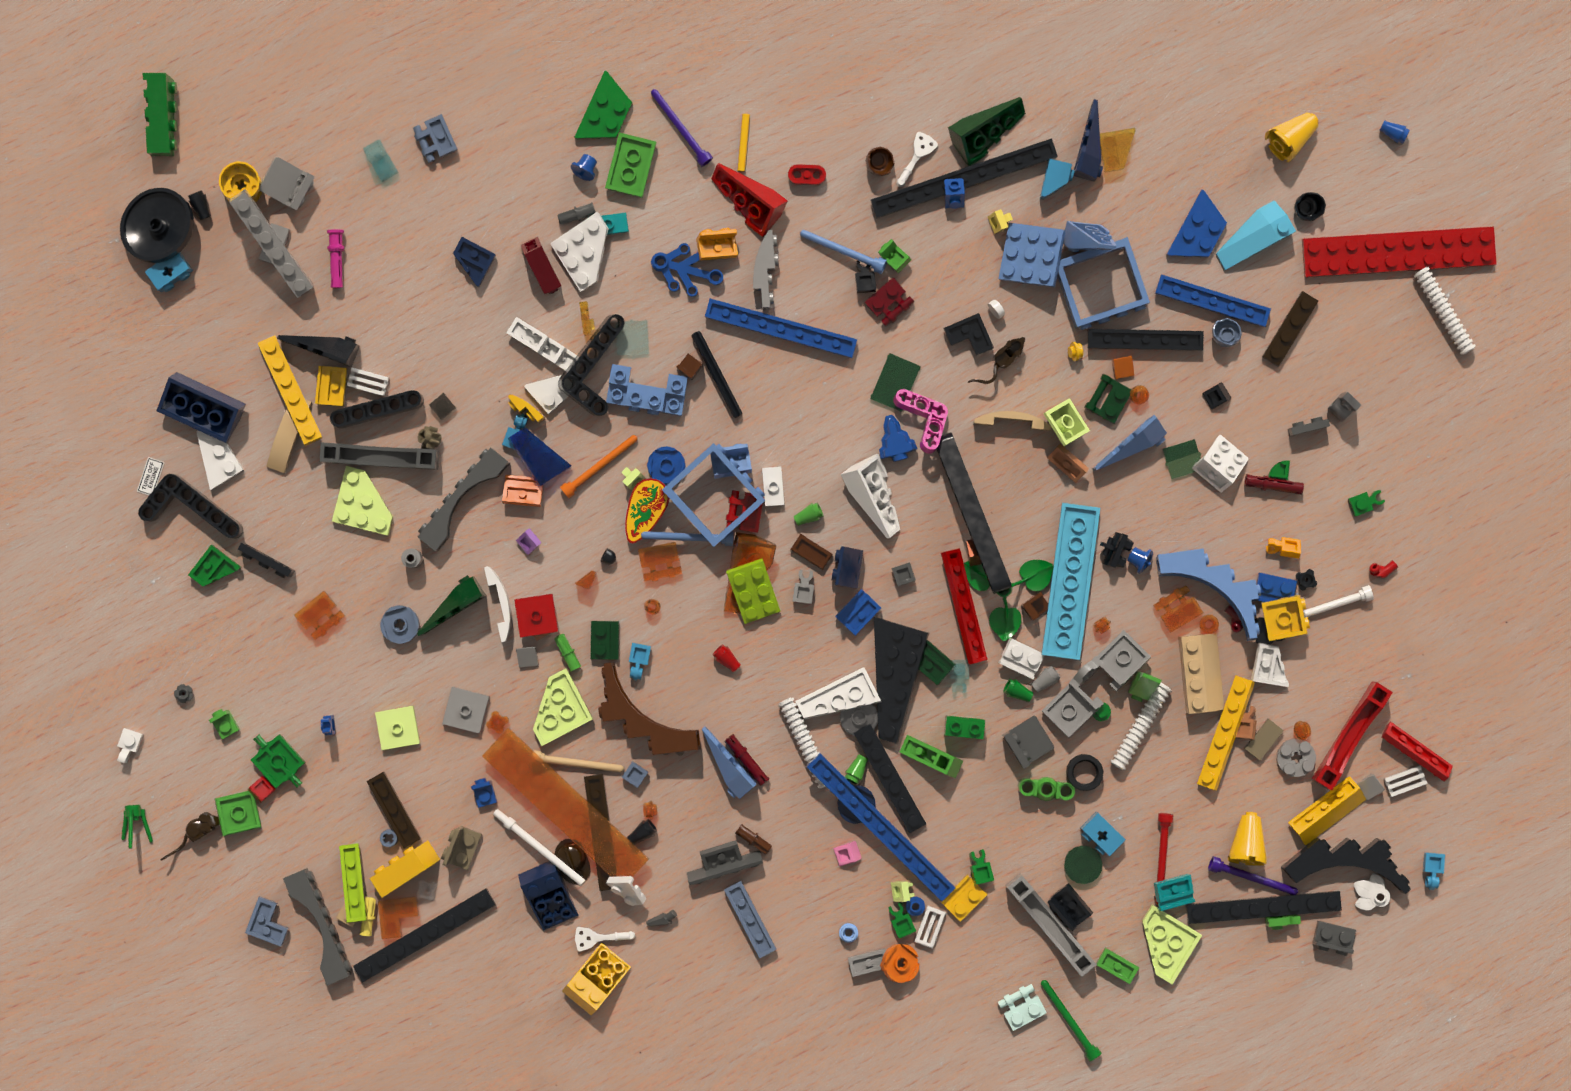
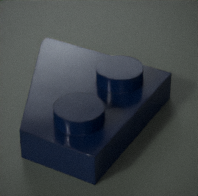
[453,237,496,287]

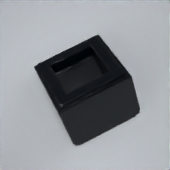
[1202,382,1231,409]

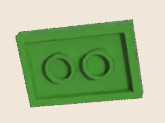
[605,132,656,198]

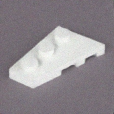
[196,431,244,490]

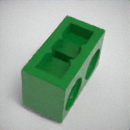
[944,715,985,739]

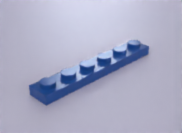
[1155,274,1271,327]

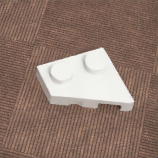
[524,375,572,414]
[1251,643,1289,687]
[606,876,646,906]

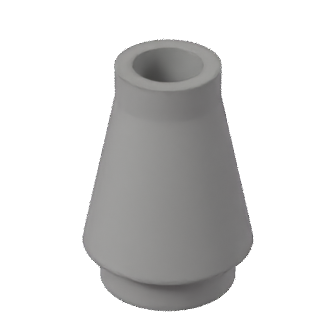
[1032,666,1061,693]

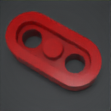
[788,164,826,185]

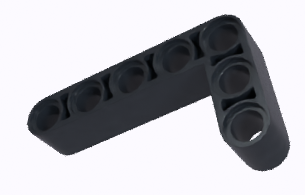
[558,314,625,416]
[138,474,243,539]

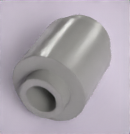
[401,549,423,568]

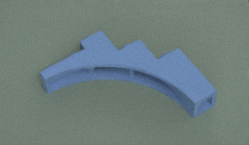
[1156,548,1261,641]

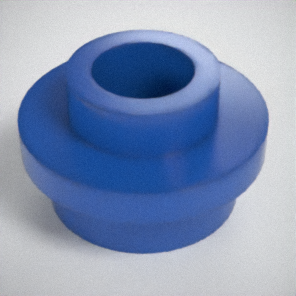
[906,896,925,916]

